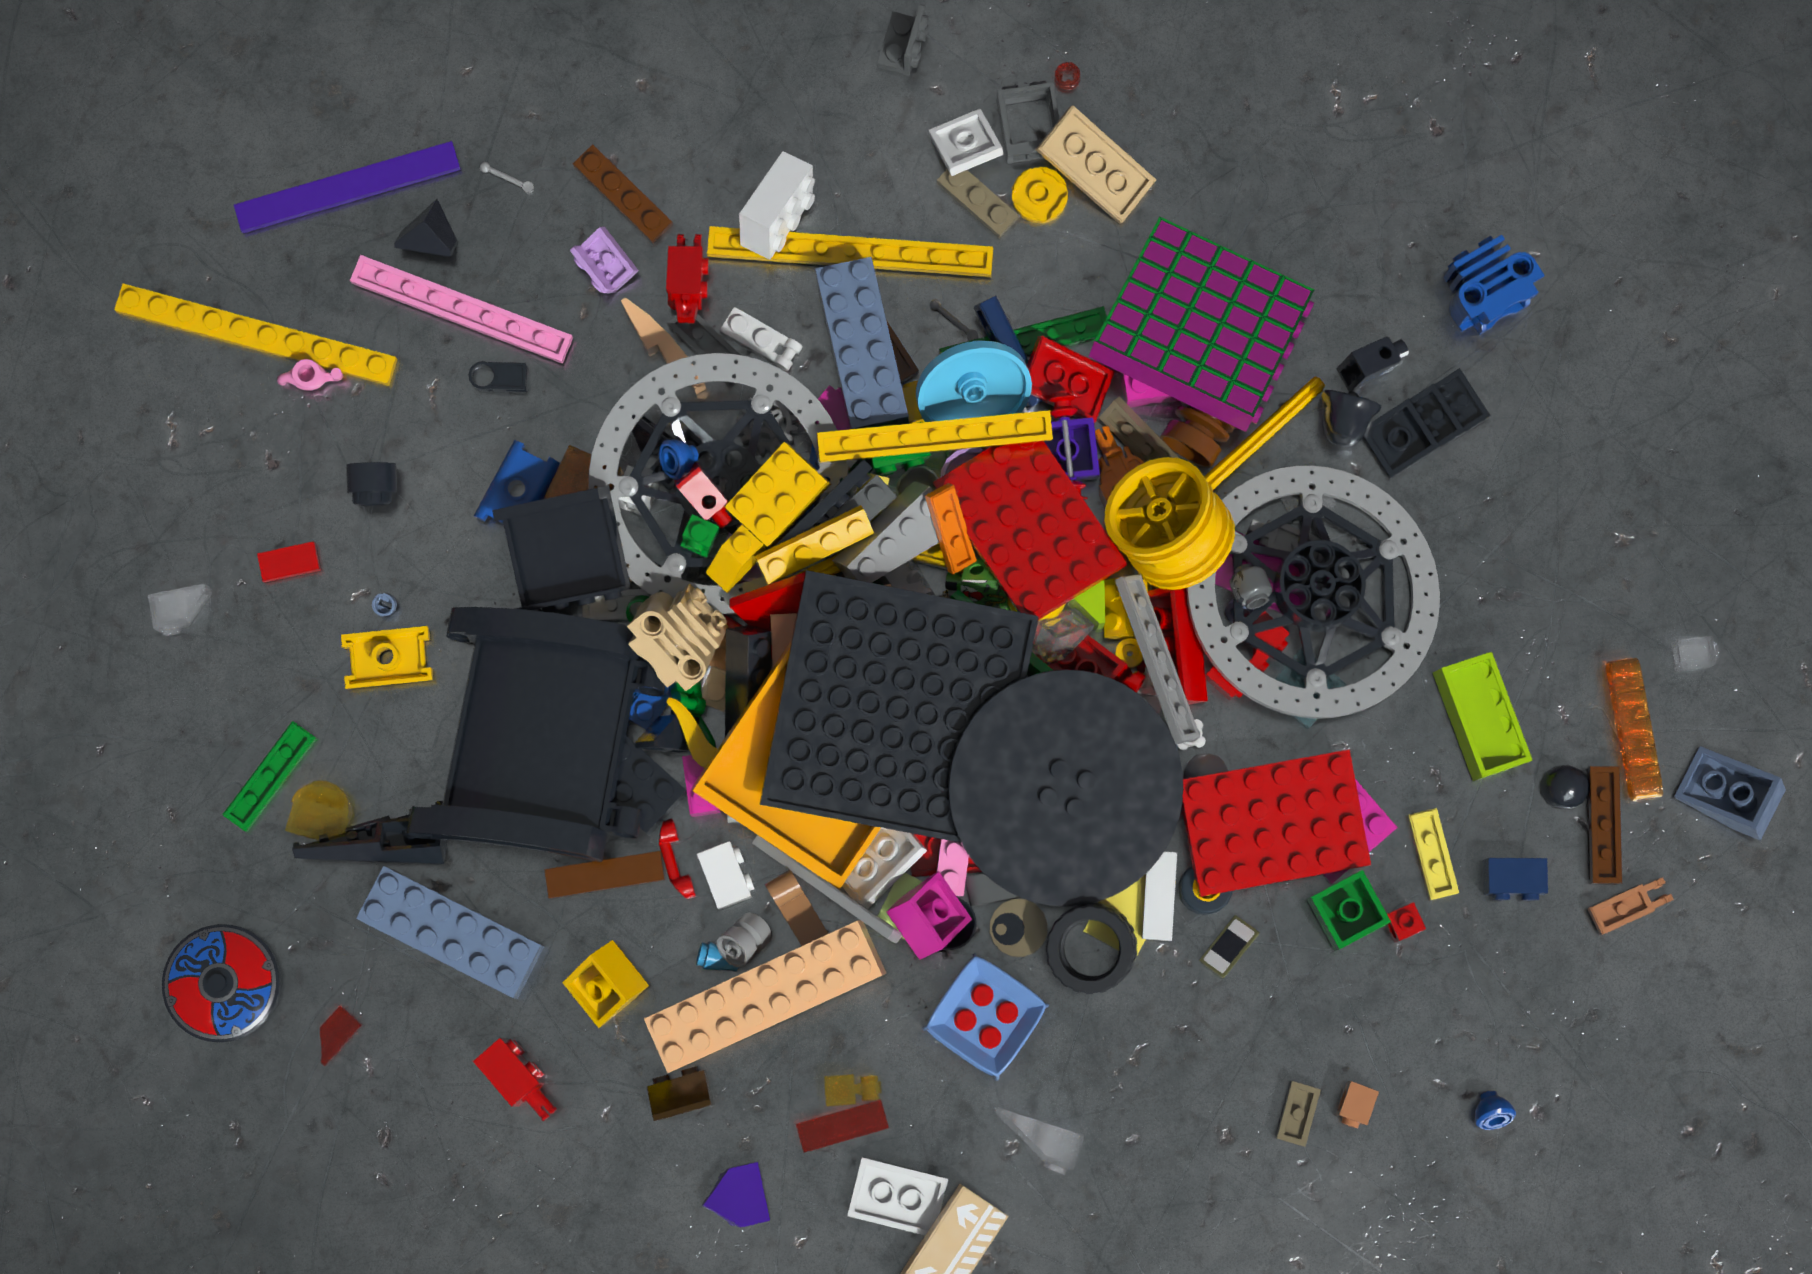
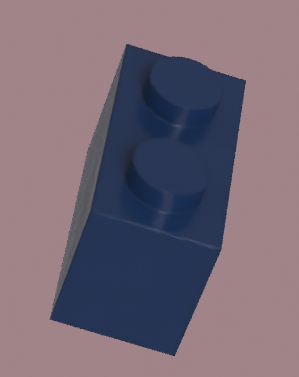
[1483,858,1548,901]

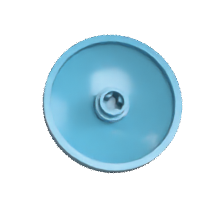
[916,341,1032,422]

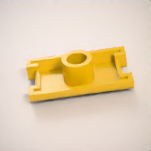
[341,626,433,689]

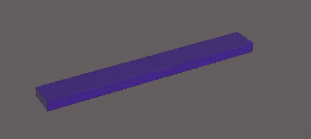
[234,141,461,233]

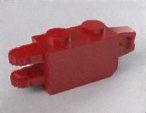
[666,234,709,323]

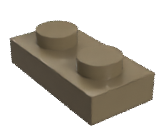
[1276,1081,1321,1147]

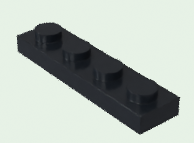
[779,460,872,543]

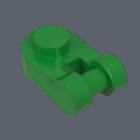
[670,680,706,715]

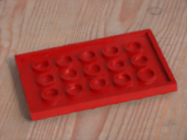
[933,441,1127,620]
[1182,749,1371,897]

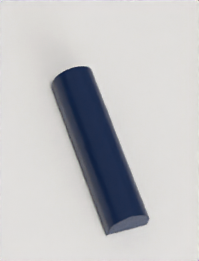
[974,295,1043,408]

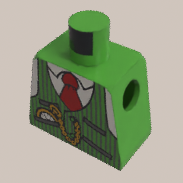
[945,559,1009,610]

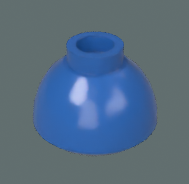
[659,439,698,480]
[1475,1091,1516,1130]

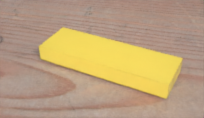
[1407,808,1459,901]

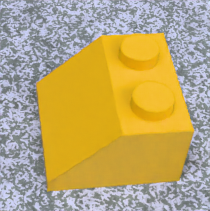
[562,940,649,1028]

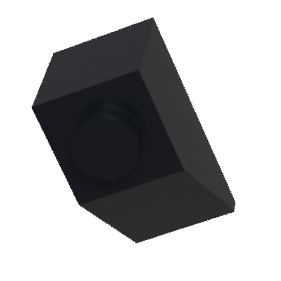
[635,710,700,754]

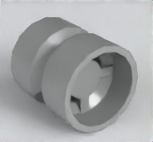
[717,912,772,967]

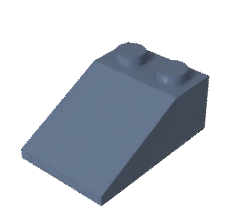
[1674,746,1786,841]

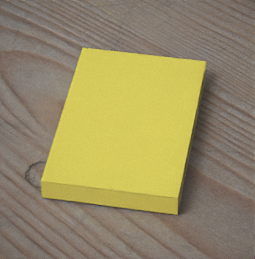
[1083,874,1176,955]

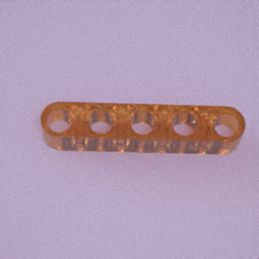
[1606,657,1663,802]

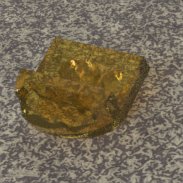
[285,780,352,840]

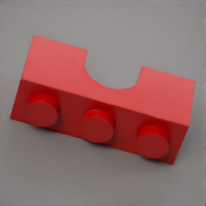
[1205,611,1290,701]

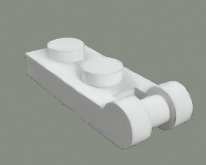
[720,307,803,371]

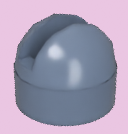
[372,593,397,617]

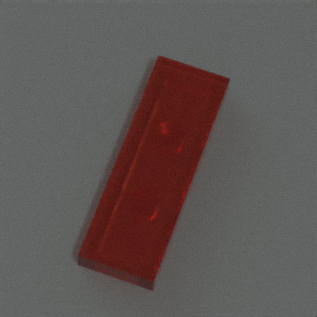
[796,1100,889,1153]

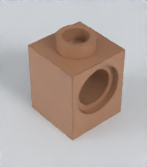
[1335,1081,1379,1129]

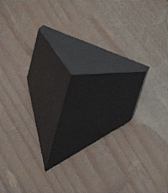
[394,199,457,257]

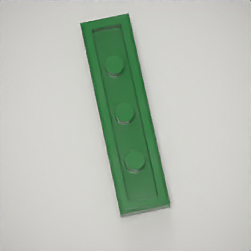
[222,721,317,832]

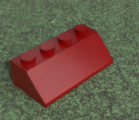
[1137,588,1208,705]

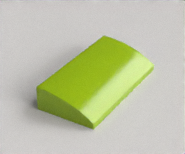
[1433,652,1533,781]

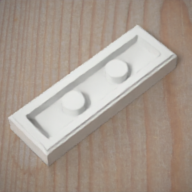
[1142,852,1177,941]

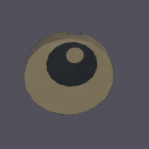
[990,899,1048,957]

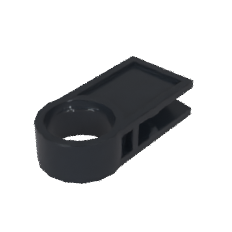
[468,361,528,392]

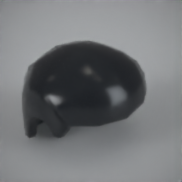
[1540,765,1589,809]

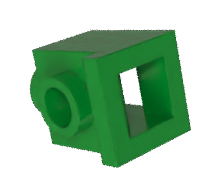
[680,514,719,558]

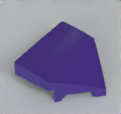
[702,1162,770,1228]

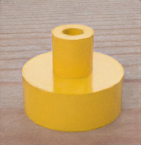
[1115,638,1143,669]

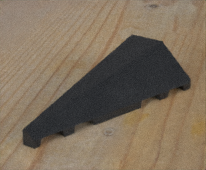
[292,801,447,864]

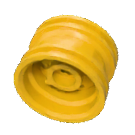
[1104,457,1235,590]

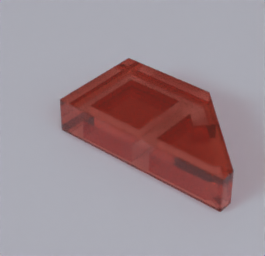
[320,1005,363,1066]

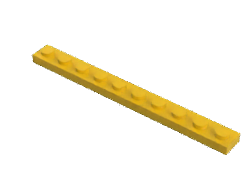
[707,226,993,277]
[114,283,397,386]

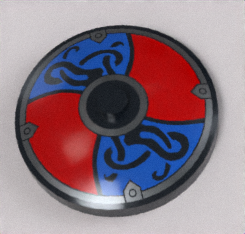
[162,924,282,1043]

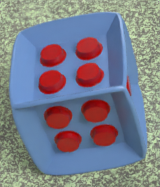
[922,953,1049,1081]

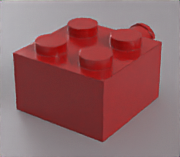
[473,1037,557,1121]

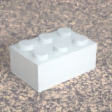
[739,151,815,260]

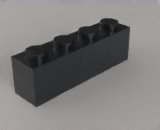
[725,625,771,737]

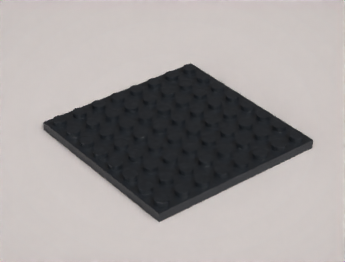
[759,570,1039,843]

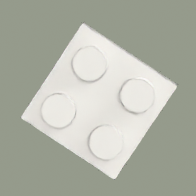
[929,109,1003,176]

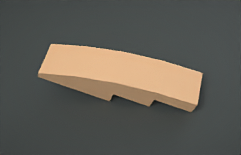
[621,298,706,395]

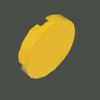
[1012,167,1068,223]

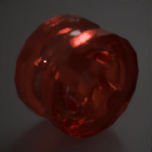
[1055,62,1080,90]

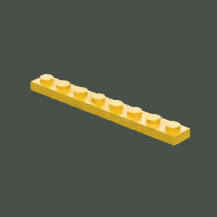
[816,410,1053,463]

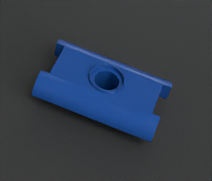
[473,440,562,523]

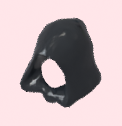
[1321,389,1381,447]

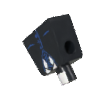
[1336,336,1409,392]

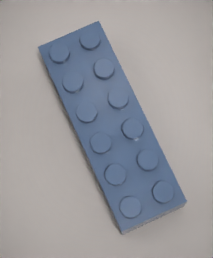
[815,257,909,429]
[356,866,544,999]

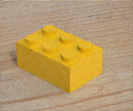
[725,442,831,548]

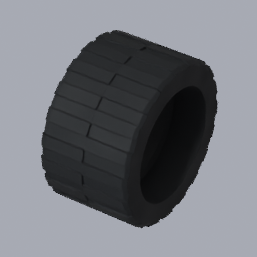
[1046,903,1138,994]

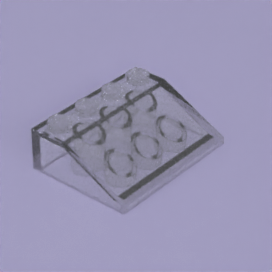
[992,1106,1084,1175]

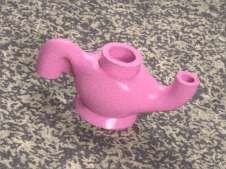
[277,359,343,391]

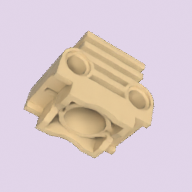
[627,583,728,691]

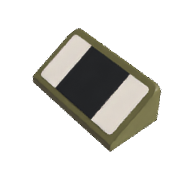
[1199,915,1260,979]

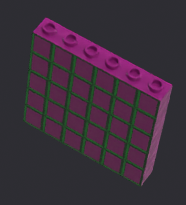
[1088,216,1315,432]

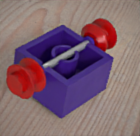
[1044,391,1100,501]

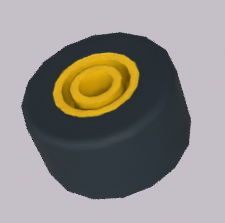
[1179,865,1233,915]

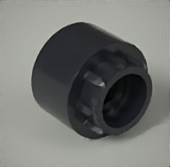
[346,462,397,506]

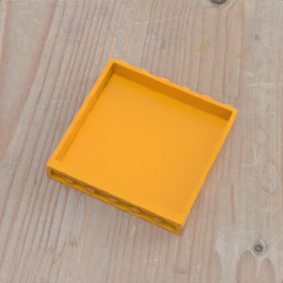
[691,642,881,890]

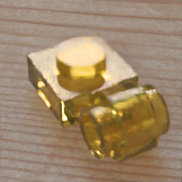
[824,1074,882,1107]

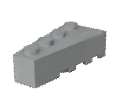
[832,481,939,583]

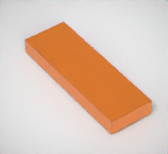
[925,483,977,574]

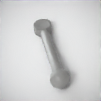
[479,161,534,194]
[930,299,978,341]

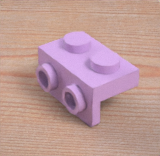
[570,227,639,293]

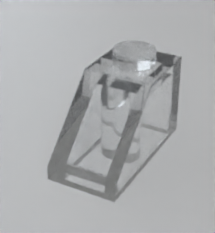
[148,584,212,636]
[1032,608,1095,665]

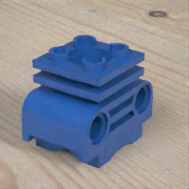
[1443,235,1545,335]

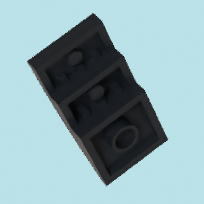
[1364,368,1492,478]

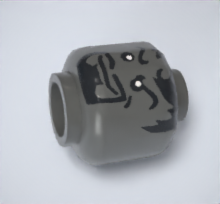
[1229,564,1272,609]

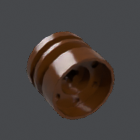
[1160,402,1235,468]

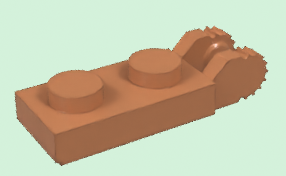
[1587,877,1674,935]

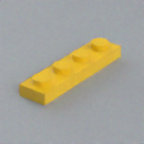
[755,505,874,585]

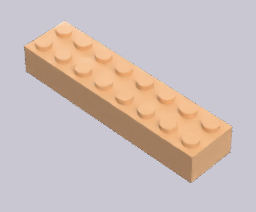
[644,920,887,1073]

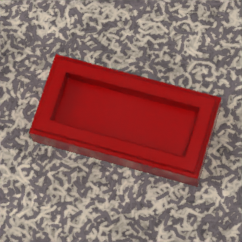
[257,541,321,583]

